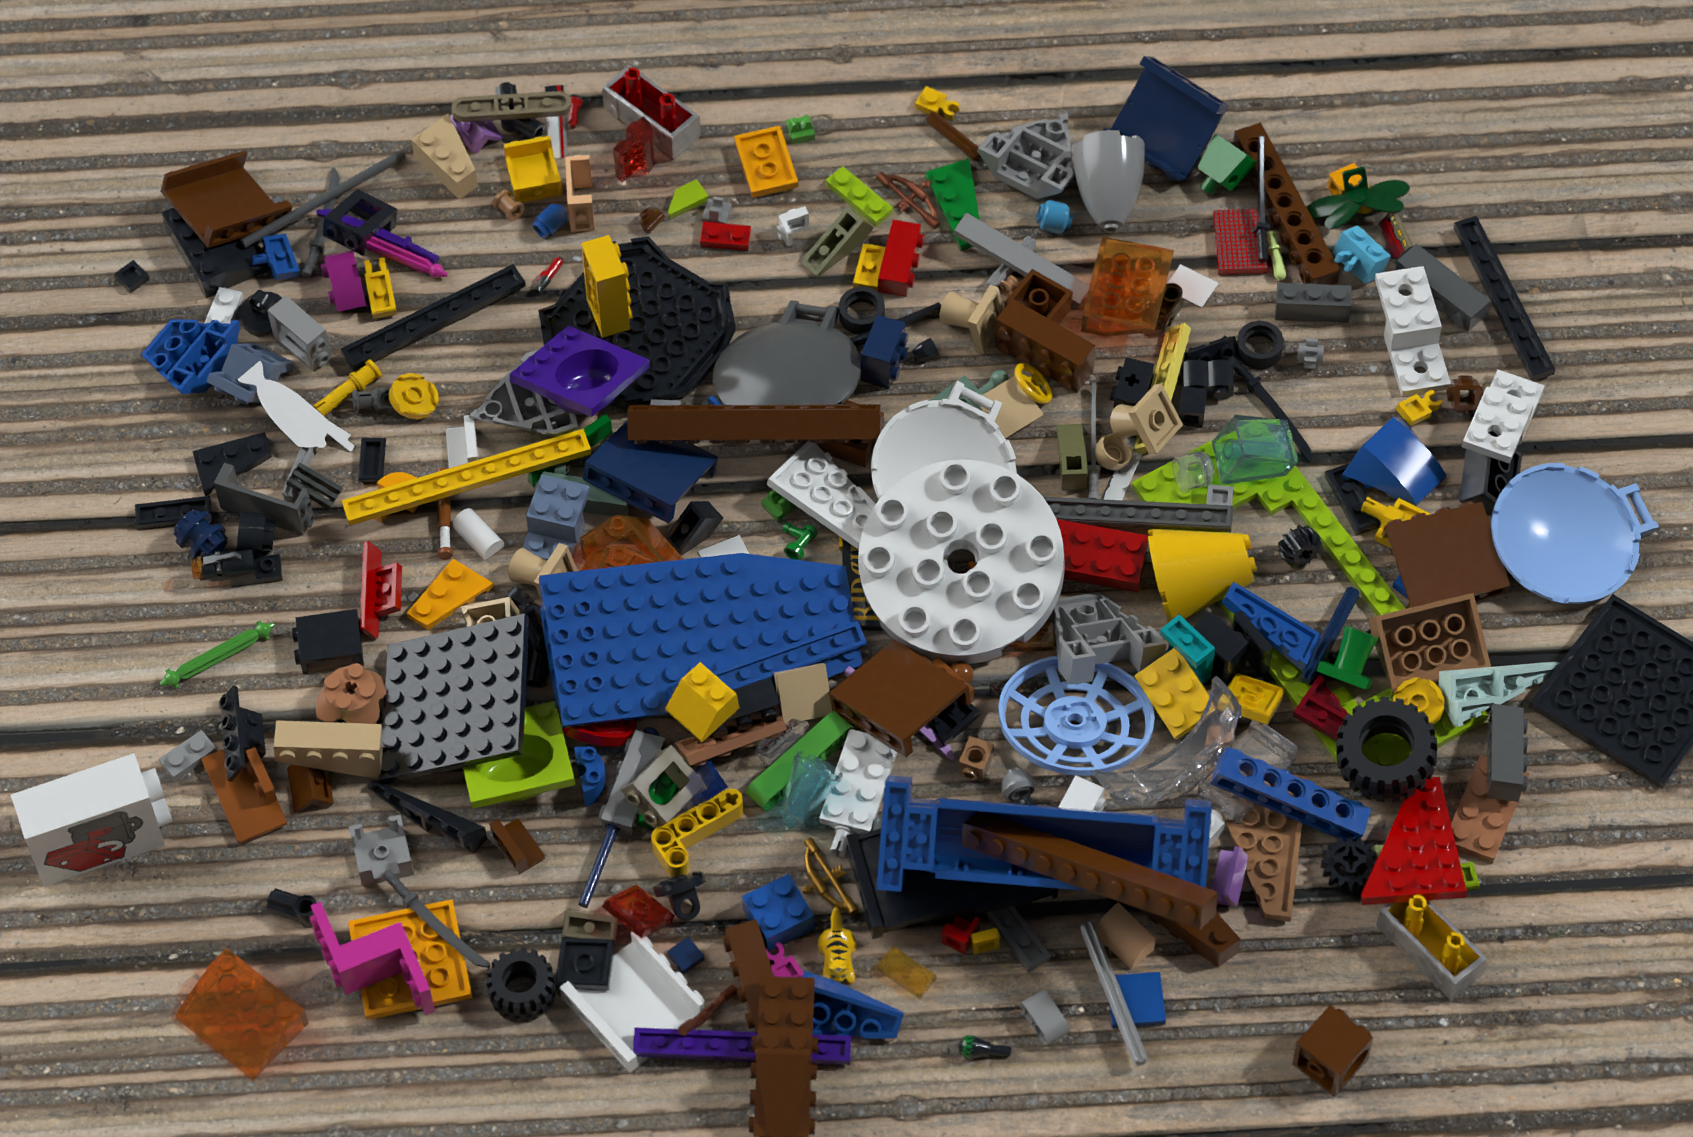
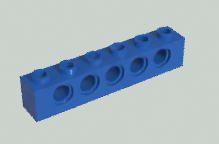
[1210,747,1371,842]

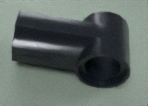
[266,888,317,928]

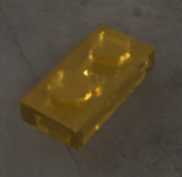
[877,946,936,999]

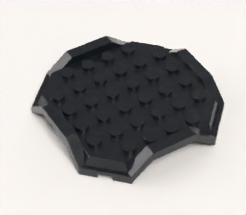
[538,236,736,406]

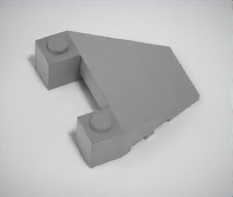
[1053,592,1166,685]

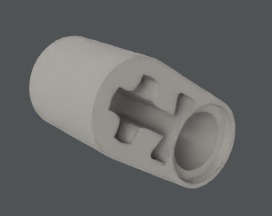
[1020,990,1070,1045]

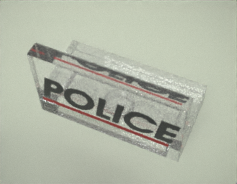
[755,718,809,769]

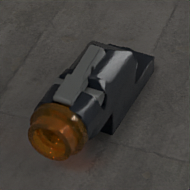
[191,549,283,587]

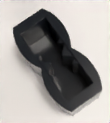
[1183,360,1234,400]

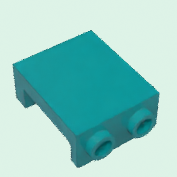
[1160,615,1215,685]

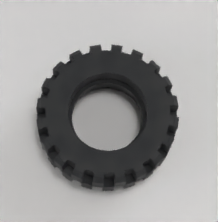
[1336,697,1437,802]

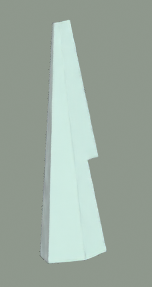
[1439,662,1559,727]

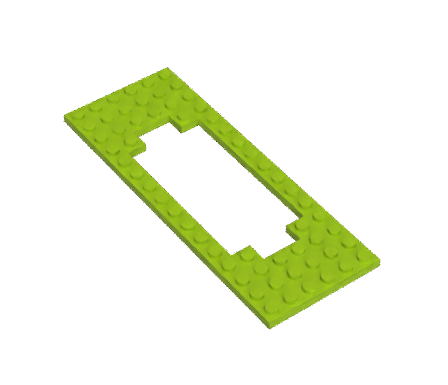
[1131,416,1488,792]

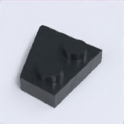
[932,699,980,747]

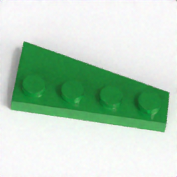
[925,158,980,251]

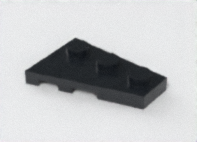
[192,432,272,496]

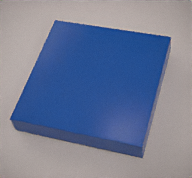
[1109,972,1166,1028]

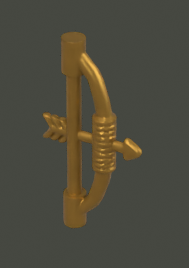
[802,837,859,916]

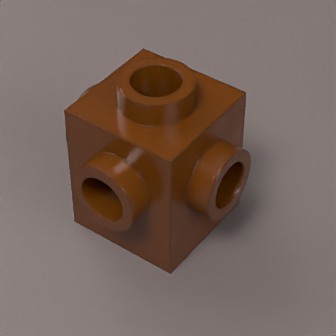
[1446,375,1483,413]

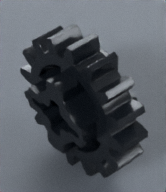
[1320,836,1377,893]

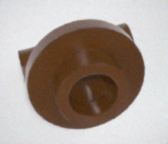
[638,207,665,234]

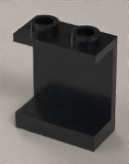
[292,609,364,674]

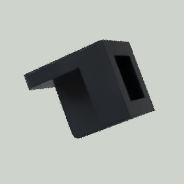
[1179,386,1207,427]

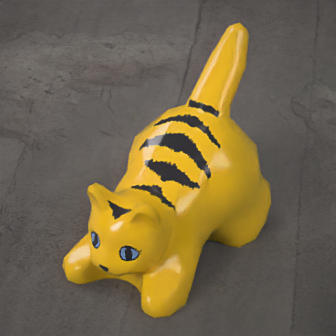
[817,907,857,984]

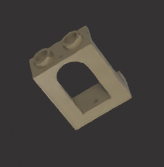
[621,745,705,829]

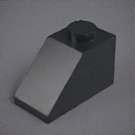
[664,501,723,556]

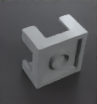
[349,815,414,887]

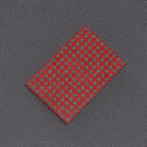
[1213,209,1268,275]

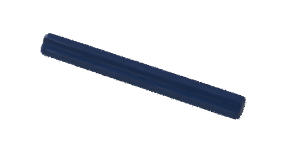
[1300,587,1359,686]

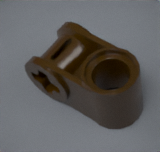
[1143,283,1183,332]

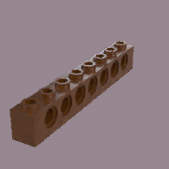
[1231,122,1340,285]

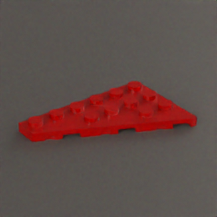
[1361,776,1467,905]

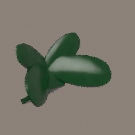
[1307,167,1410,230]

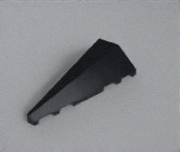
[367,780,487,854]

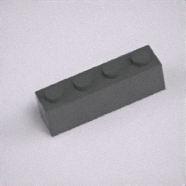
[1395,244,1491,332]
[1487,704,1528,802]

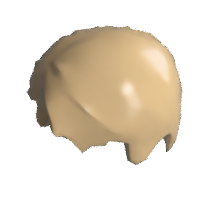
[1095,433,1135,471]

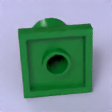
[1317,625,1379,690]

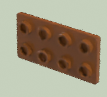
[201,747,287,844]

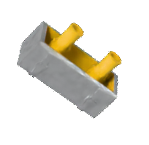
[1376,895,1487,1000]

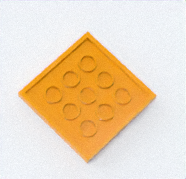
[348,899,472,1020]

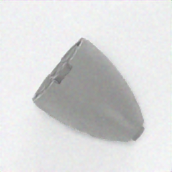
[1072,130,1145,233]

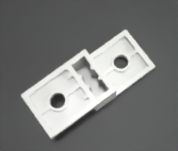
[1375,266,1451,397]
[1462,369,1545,464]

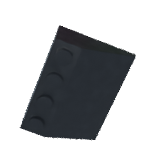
[161,207,271,299]

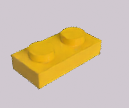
[853,243,885,291]

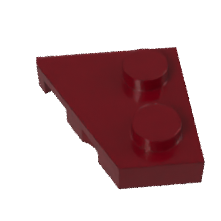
[1293,675,1348,741]

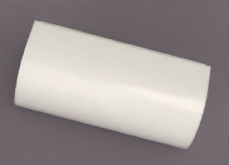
[453,508,504,560]

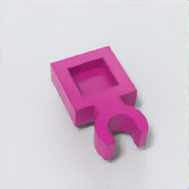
[766,942,803,977]

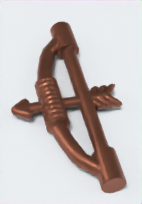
[876,172,941,229]
[678,985,737,1036]

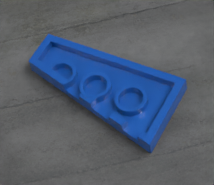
[1221,581,1322,671]

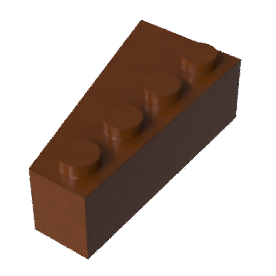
[1130,905,1241,967]
[721,919,774,1032]

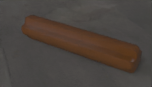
[926,111,981,161]

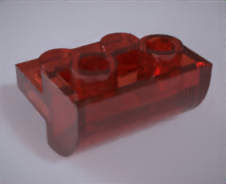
[613,116,655,182]

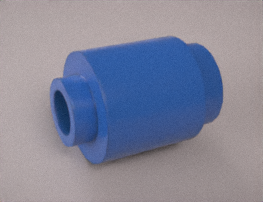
[532,203,568,239]

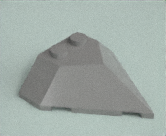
[977,113,1073,199]
[469,349,579,436]

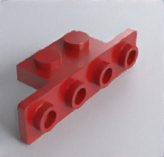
[359,541,402,640]

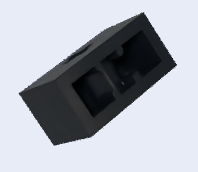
[1110,357,1155,409]

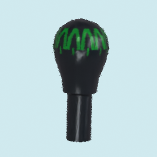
[958,1035,1011,1059]

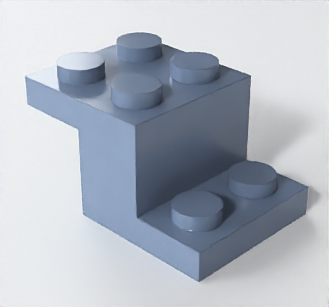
[206,342,295,404]
[522,474,590,560]

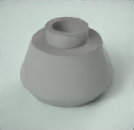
[1002,768,1036,801]

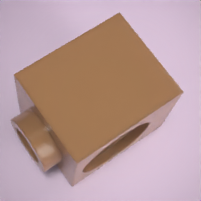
[958,736,994,782]

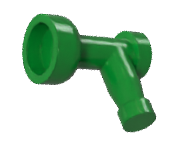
[783,523,818,560]

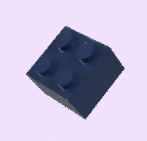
[861,315,909,389]

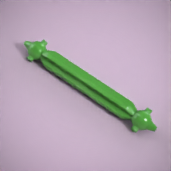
[160,620,275,688]

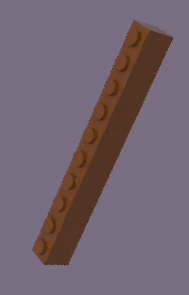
[627,404,881,444]
[961,811,1218,929]

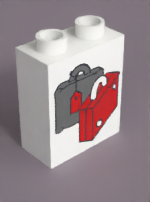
[11,753,173,887]

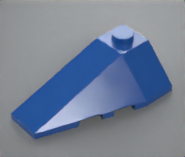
[802,971,904,1038]

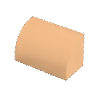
[1096,903,1155,969]

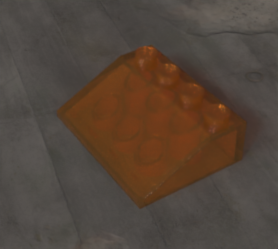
[1081,236,1174,337]
[175,948,309,1081]

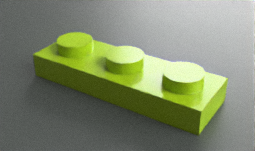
[826,166,893,227]

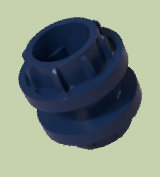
[174,510,228,561]

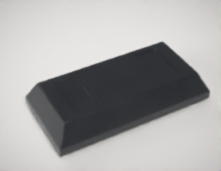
[358,438,386,482]

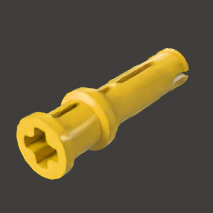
[312,359,382,416]

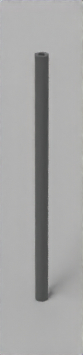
[240,150,406,248]

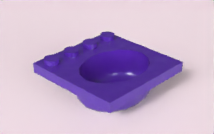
[510,325,650,417]

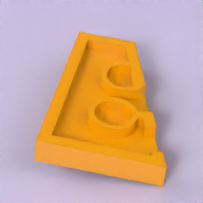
[407,559,494,630]

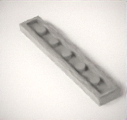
[953,213,1091,307]

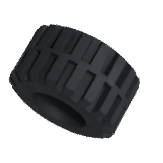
[486,947,556,1022]

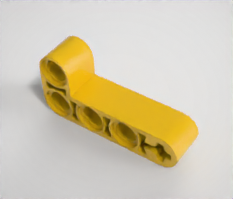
[651,788,743,878]

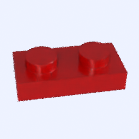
[700,222,751,251]

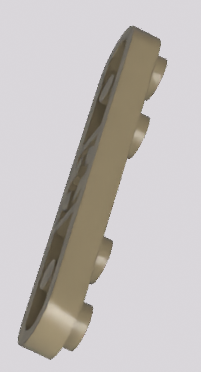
[451,91,571,122]

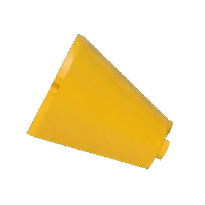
[1148,529,1257,623]

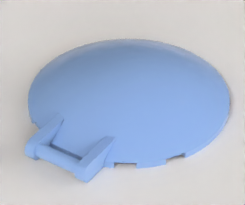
[1491,463,1659,604]

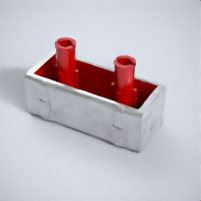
[602,65,701,159]

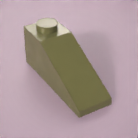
[800,206,874,277]

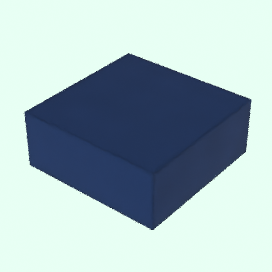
[667,936,705,975]

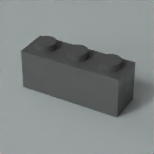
[1275,283,1351,323]

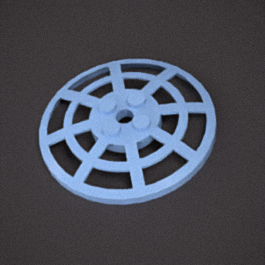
[998,656,1155,776]

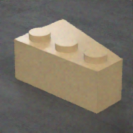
[411,114,478,200]

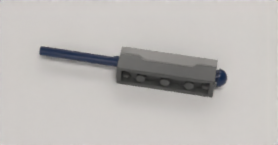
[578,727,666,908]

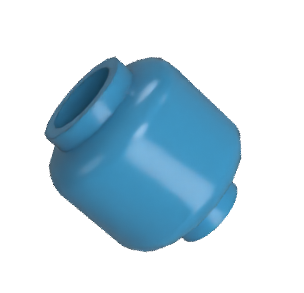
[1036,200,1073,234]

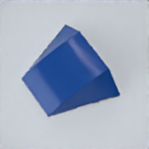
[141,319,240,394]
[1341,417,1447,506]

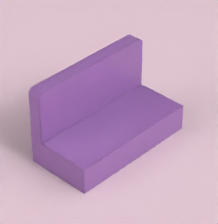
[450,115,503,153]
[1212,846,1248,907]

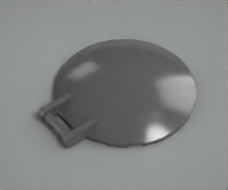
[713,300,861,405]

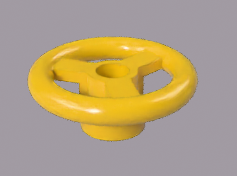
[1014,363,1052,404]

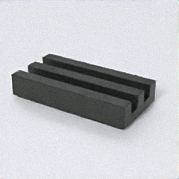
[286,462,343,510]

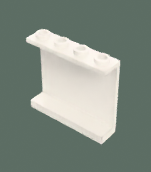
[560,930,705,1073]

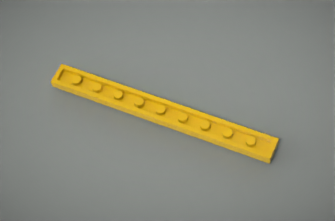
[341,429,591,526]

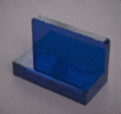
[690,761,728,806]

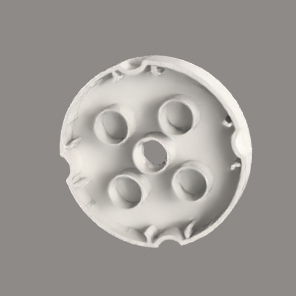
[858,459,1065,664]

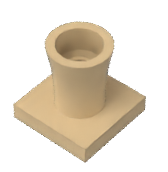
[940,285,1004,354]
[1110,384,1183,454]
[508,543,577,601]

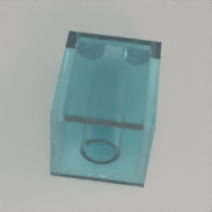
[1212,414,1298,484]

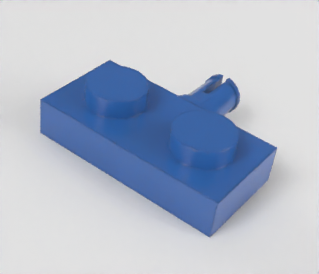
[251,234,300,280]

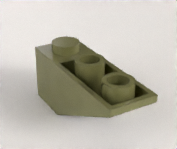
[1056,424,1088,490]

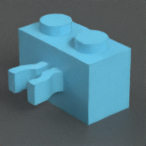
[1332,225,1391,284]

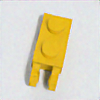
[364,257,397,319]

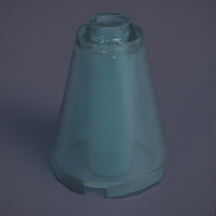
[779,751,843,827]

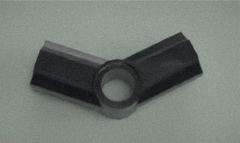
[496,82,545,140]
[519,608,549,688]

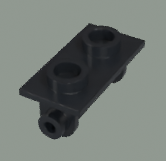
[1185,336,1238,362]

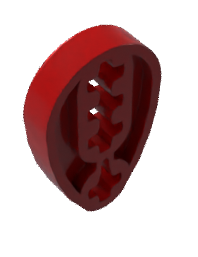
[562,719,637,746]

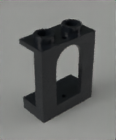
[323,189,397,256]

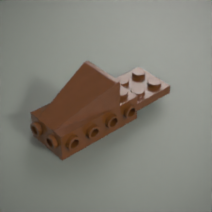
[749,976,818,1137]

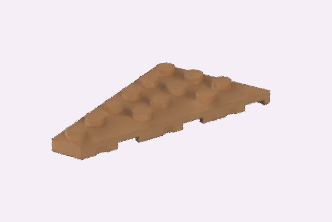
[1205,763,1308,922]

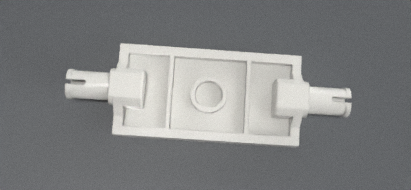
[819,729,898,858]

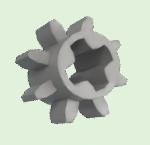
[1297,338,1324,369]

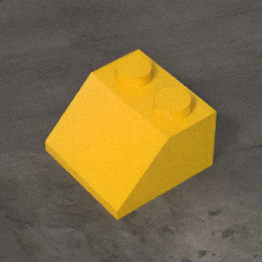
[665,662,739,742]

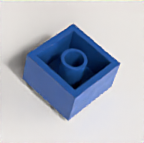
[742,874,815,952]

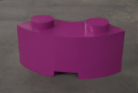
[321,251,366,312]

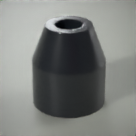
[912,338,939,362]

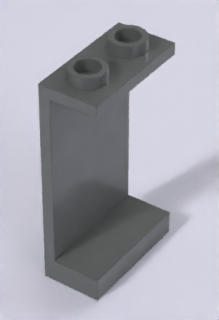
[214,463,315,535]

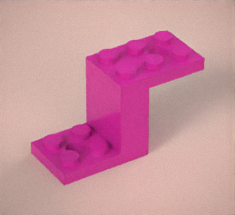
[309,902,435,1016]

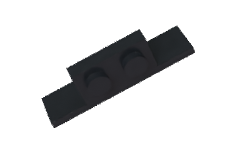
[219,685,266,782]

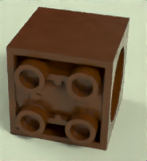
[1292,1005,1373,1097]

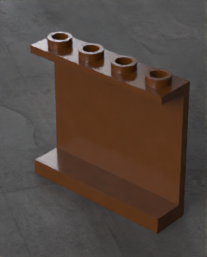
[160,151,293,248]
[1382,501,1510,608]
[829,640,971,758]

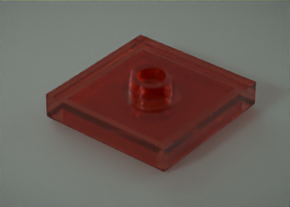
[602,884,675,939]

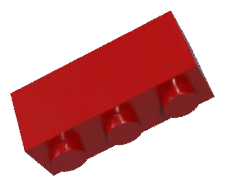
[878,219,925,297]

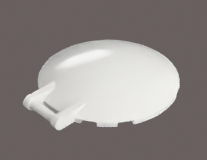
[871,381,1018,500]

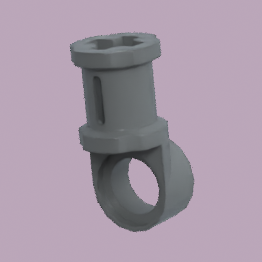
[352,388,398,414]

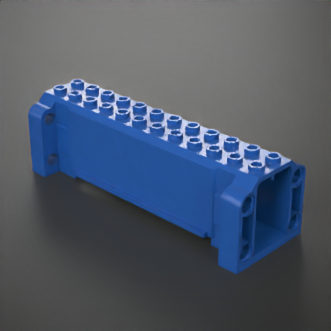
[877,775,1212,892]

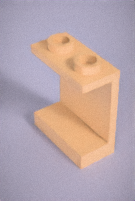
[565,155,595,232]

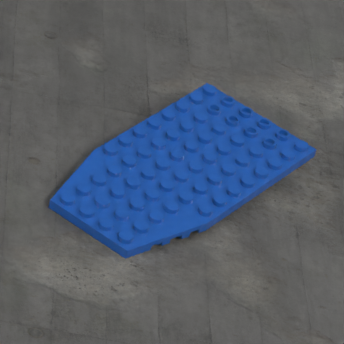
[538,553,863,728]

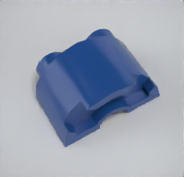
[574,747,606,807]

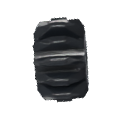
[1278,525,1322,568]

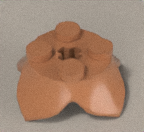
[316,663,386,724]

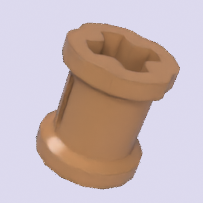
[493,189,524,221]

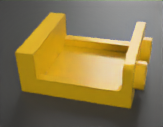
[503,136,563,203]

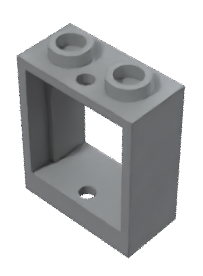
[268,296,331,372]

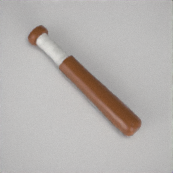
[435,467,453,559]

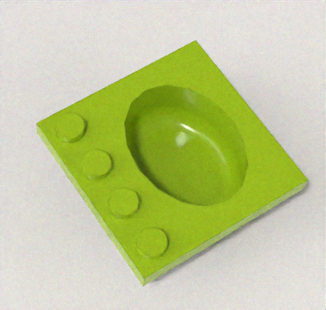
[463,701,576,809]

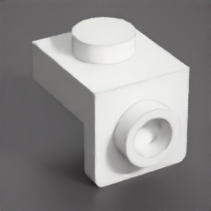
[776,206,809,247]

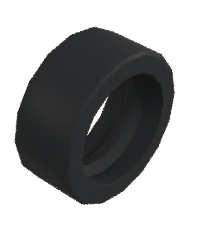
[838,286,885,335]
[1237,321,1284,370]

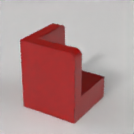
[941,916,980,955]

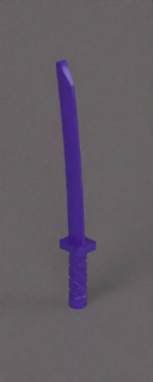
[316,209,439,264]

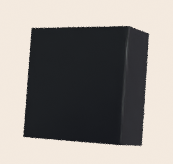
[114,260,150,293]

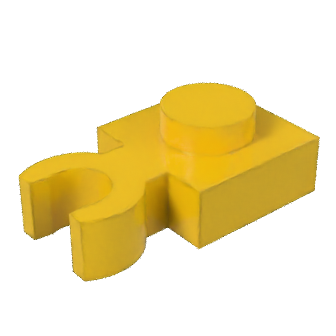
[915,86,960,121]
[1396,390,1443,427]

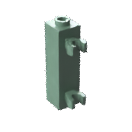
[535,462,631,519]

